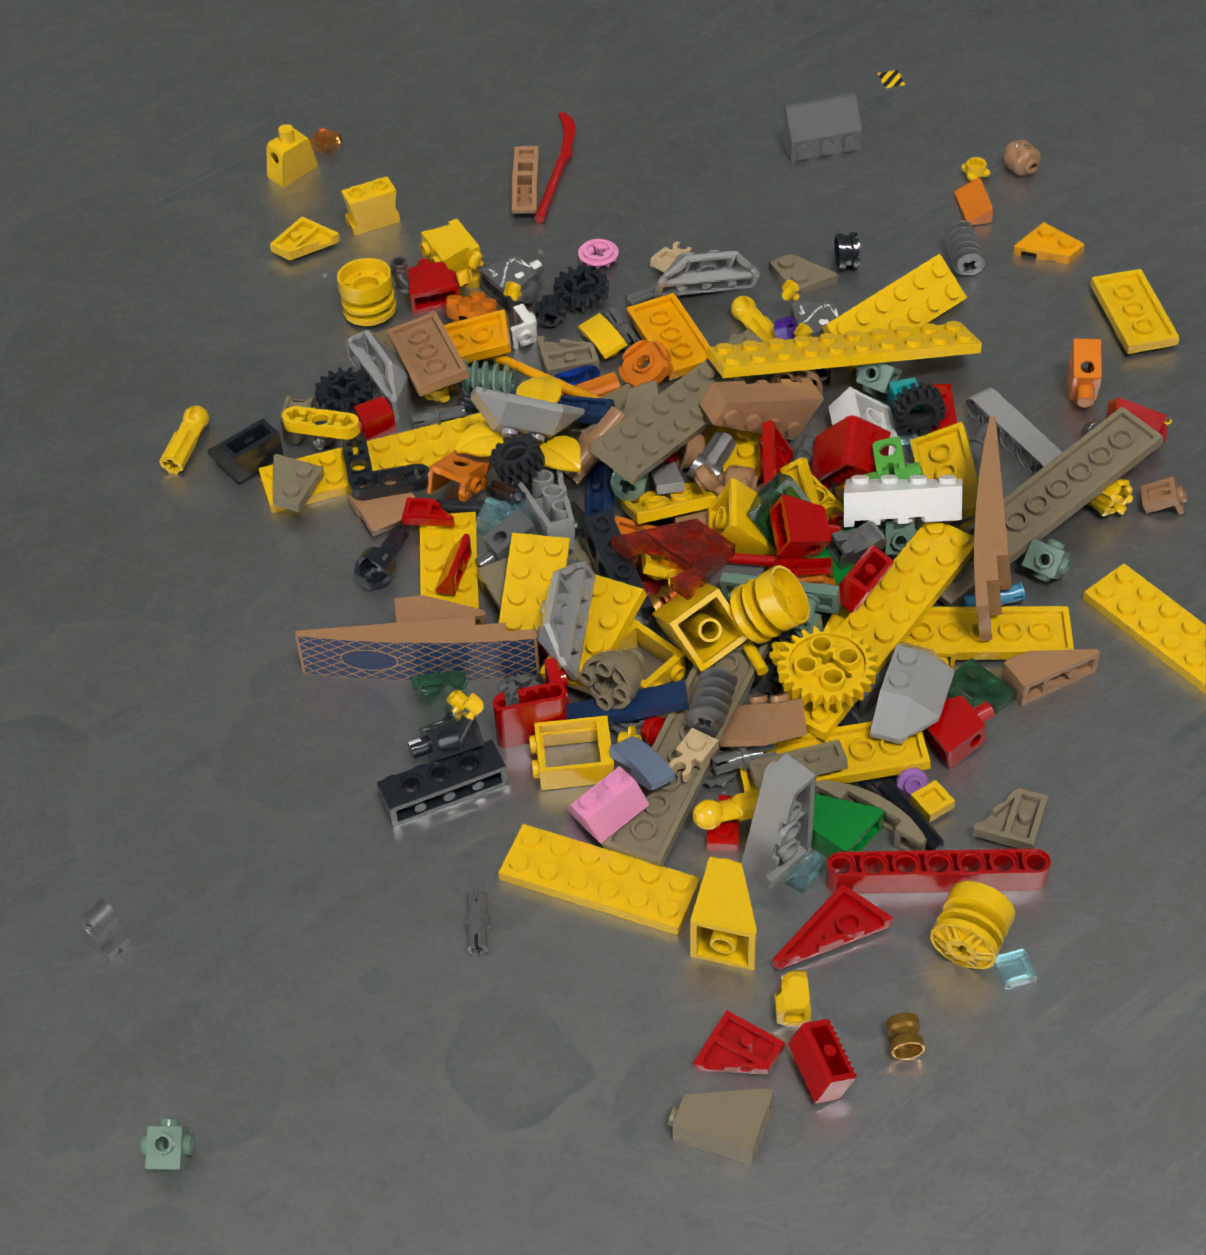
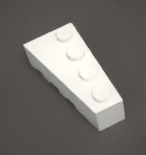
[844,475,962,527]

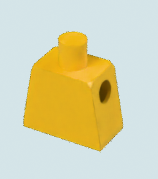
[267,124,318,188]

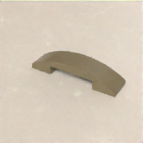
[815,780,926,851]

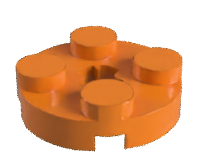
[446,292,498,321]
[619,340,673,388]

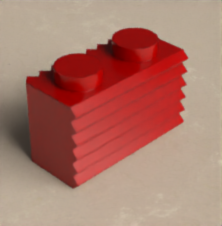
[838,545,894,613]
[787,1019,857,1104]

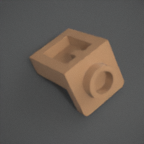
[1140,476,1188,515]

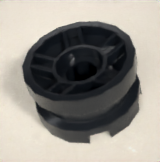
[834,232,861,270]

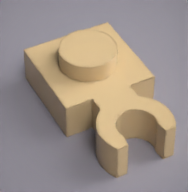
[650,242,691,273]
[669,728,719,782]

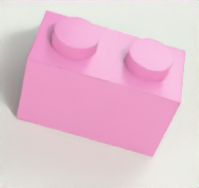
[567,766,649,844]

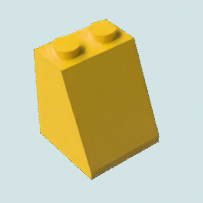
[708,478,777,569]
[652,580,748,672]
[690,856,757,971]

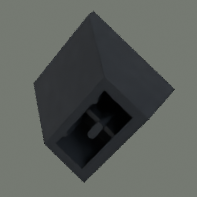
[207,418,284,482]

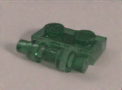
[946,658,1016,715]
[410,670,468,696]

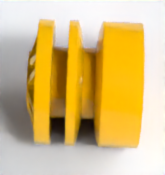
[337,258,396,326]
[730,565,810,644]
[930,881,1016,970]

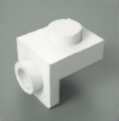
[510,303,537,349]

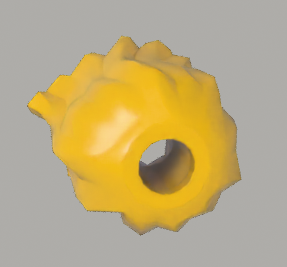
[1086,479,1133,516]

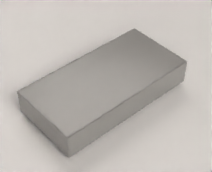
[649,462,685,495]

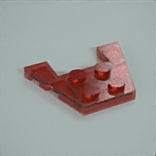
[612,518,736,600]

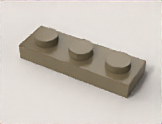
[749,739,848,789]

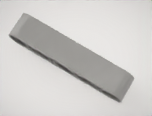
[965,387,1063,476]

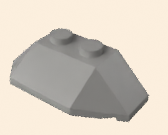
[654,250,760,298]
[345,330,412,422]
[470,386,585,444]
[537,561,596,680]
[870,642,955,744]

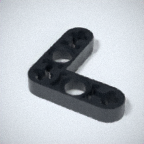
[342,435,430,501]

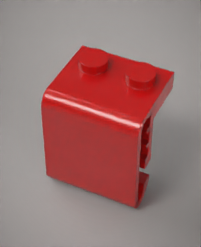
[811,415,891,490]
[492,658,569,748]

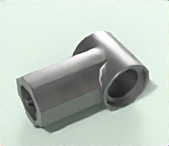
[687,431,737,478]

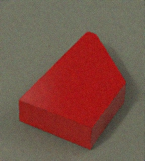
[402,497,455,527]

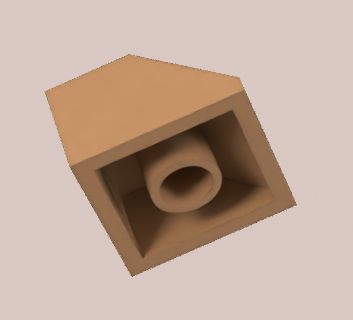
[720,693,807,747]

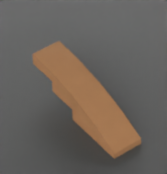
[512,146,539,214]

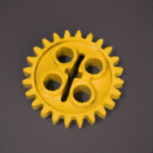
[777,625,878,711]

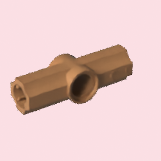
[562,406,627,486]

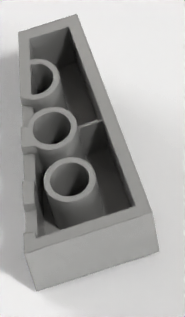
[511,465,575,550]
[742,753,816,889]

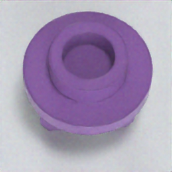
[896,768,928,798]

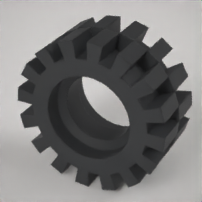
[893,382,946,434]
[490,433,545,485]

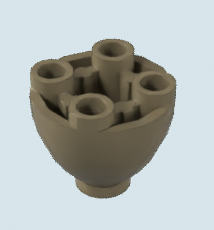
[578,648,645,711]

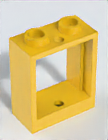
[618,619,686,689]
[529,715,614,790]

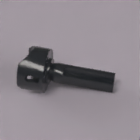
[354,524,410,590]

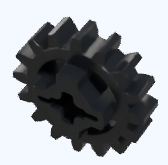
[553,265,609,311]
[315,367,374,413]

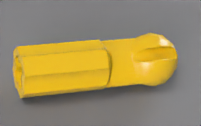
[731,295,776,342]
[159,405,210,475]
[693,789,760,830]

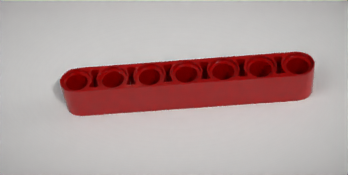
[825,849,1051,894]

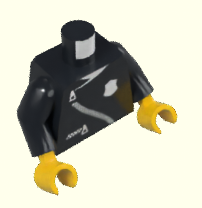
[407,690,485,760]

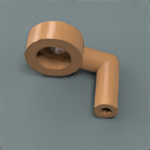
[694,463,752,496]

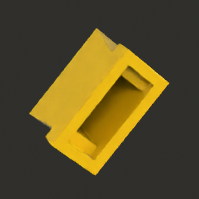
[341,176,400,236]
[420,218,480,272]

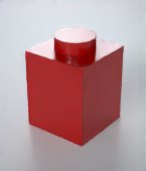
[354,396,397,441]

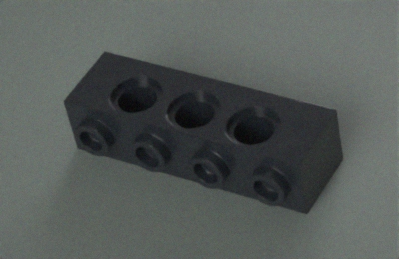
[580,510,652,624]
[377,739,508,828]

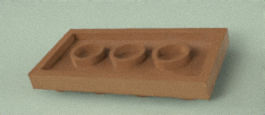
[387,311,470,397]

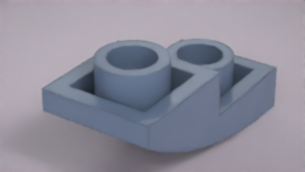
[610,736,675,791]

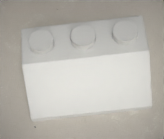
[828,387,897,456]

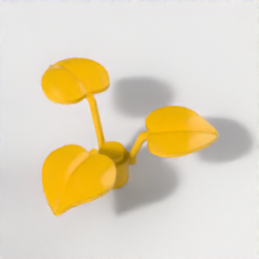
[456,377,581,472]

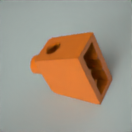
[1067,338,1102,408]

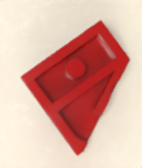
[693,1010,786,1075]

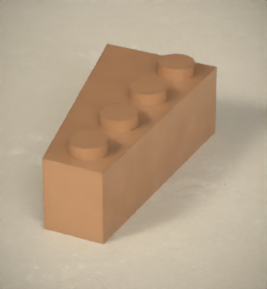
[699,378,824,440]

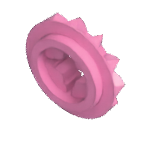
[578,239,619,269]

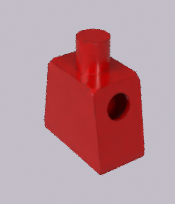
[769,494,841,558]
[922,696,995,769]

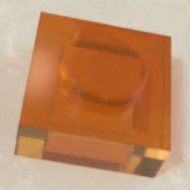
[309,128,342,155]

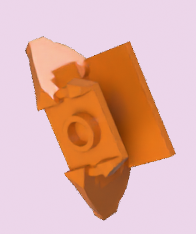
[427,450,492,502]

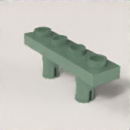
[720,572,841,630]

